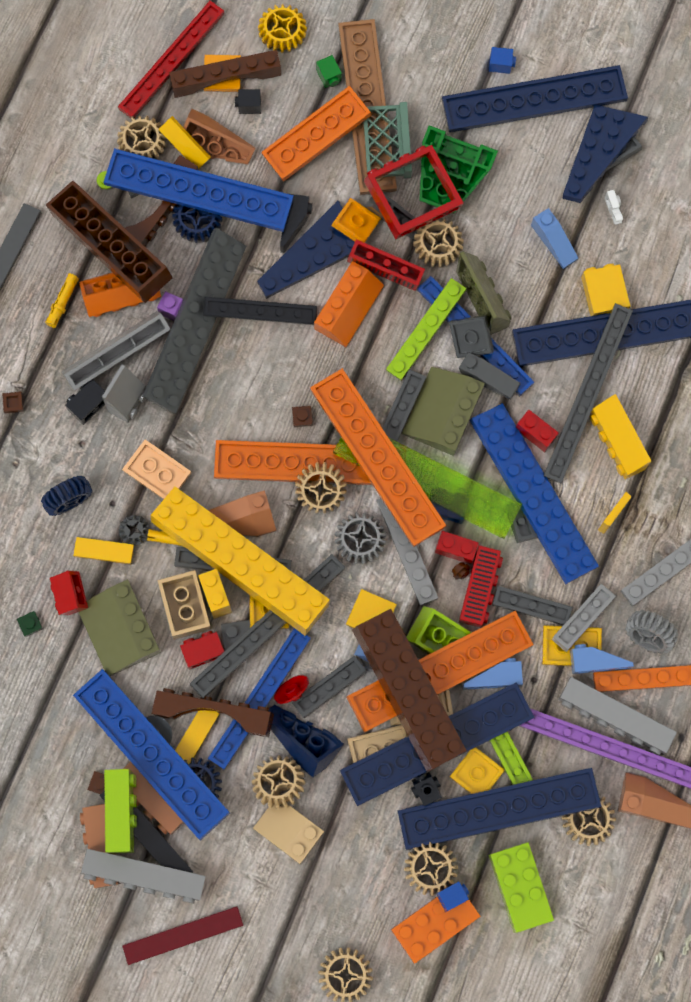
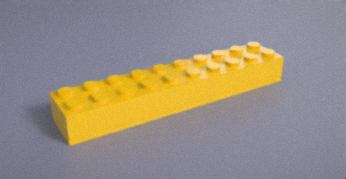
[151,486,330,636]

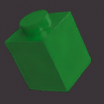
[316,55,342,88]

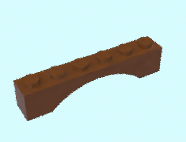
[169,50,281,98]
[125,155,199,246]
[151,688,274,738]

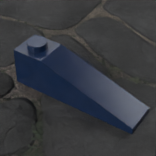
[269,705,344,777]

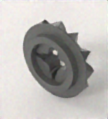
[119,515,150,545]

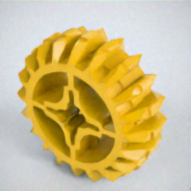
[258,4,307,53]

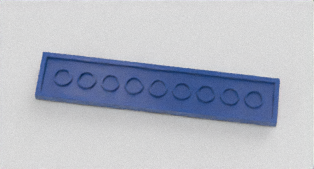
[104,148,294,232]
[470,403,599,585]
[73,669,230,841]

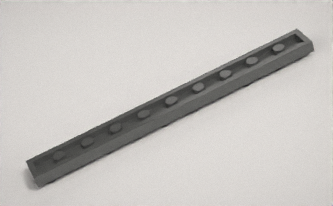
[544,303,633,484]
[190,554,345,699]

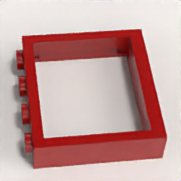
[364,145,464,240]

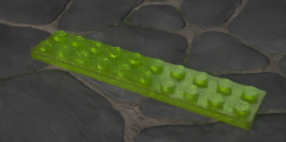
[333,437,522,539]

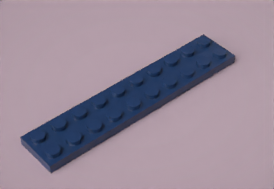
[442,65,628,133]
[512,300,691,367]
[340,682,535,806]
[397,768,602,851]

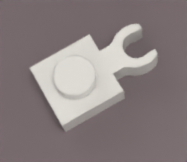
[604,190,623,225]

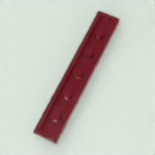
[122,906,244,965]

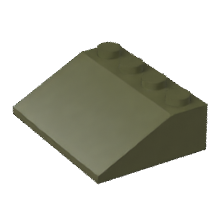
[456,251,511,335]
[402,367,485,456]
[79,579,161,677]

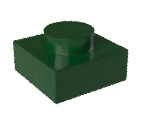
[17,611,43,637]

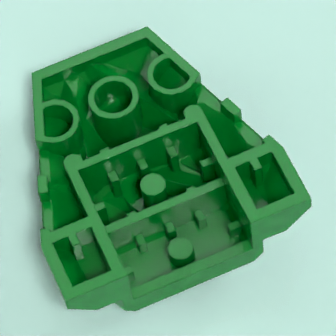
[419,125,498,214]

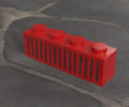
[347,239,425,291]
[459,545,503,628]

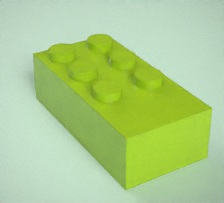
[104,769,137,854]
[488,842,554,933]

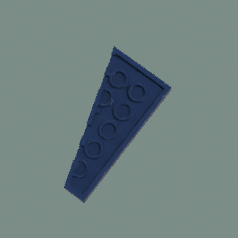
[563,105,648,203]

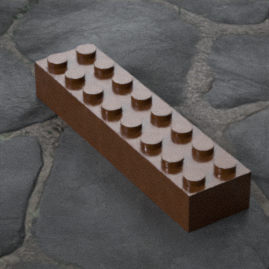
[46,181,173,303]
[352,609,467,771]

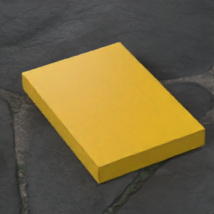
[542,625,602,666]

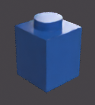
[489,47,516,74]
[436,882,469,912]

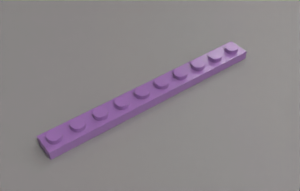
[520,709,691,789]

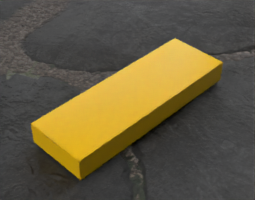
[158,116,211,169]
[73,537,134,565]
[175,711,220,765]

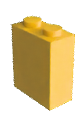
[581,264,630,316]
[198,569,232,619]

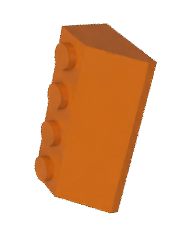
[314,261,384,347]
[79,273,162,317]

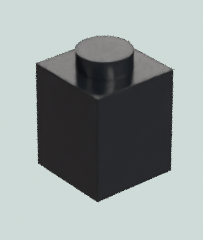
[235,89,261,114]

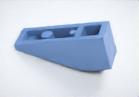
[531,208,579,269]
[570,644,634,674]
[462,658,523,690]

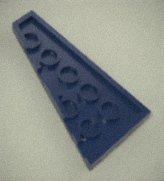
[257,201,355,299]

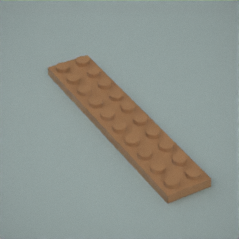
[338,19,397,195]

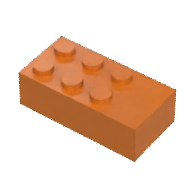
[390,897,481,964]

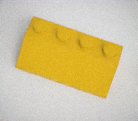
[590,394,651,480]

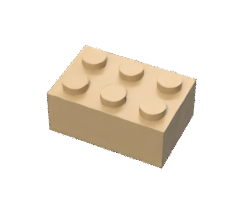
[157,570,212,640]

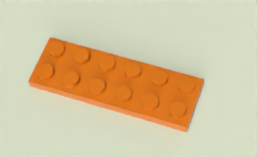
[261,86,372,182]

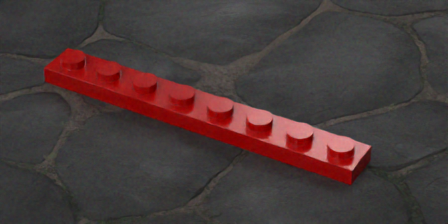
[118,1,224,118]

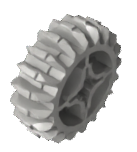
[335,512,386,564]
[625,610,679,654]

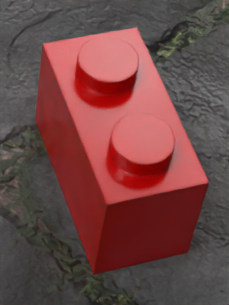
[516,410,559,453]
[435,531,479,565]
[50,570,88,615]
[180,631,224,670]

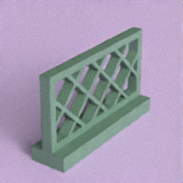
[364,102,412,178]

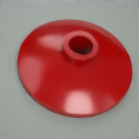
[274,675,309,704]

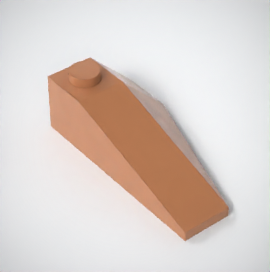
[174,109,255,164]
[208,490,276,537]
[618,773,691,829]

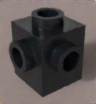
[411,772,442,806]

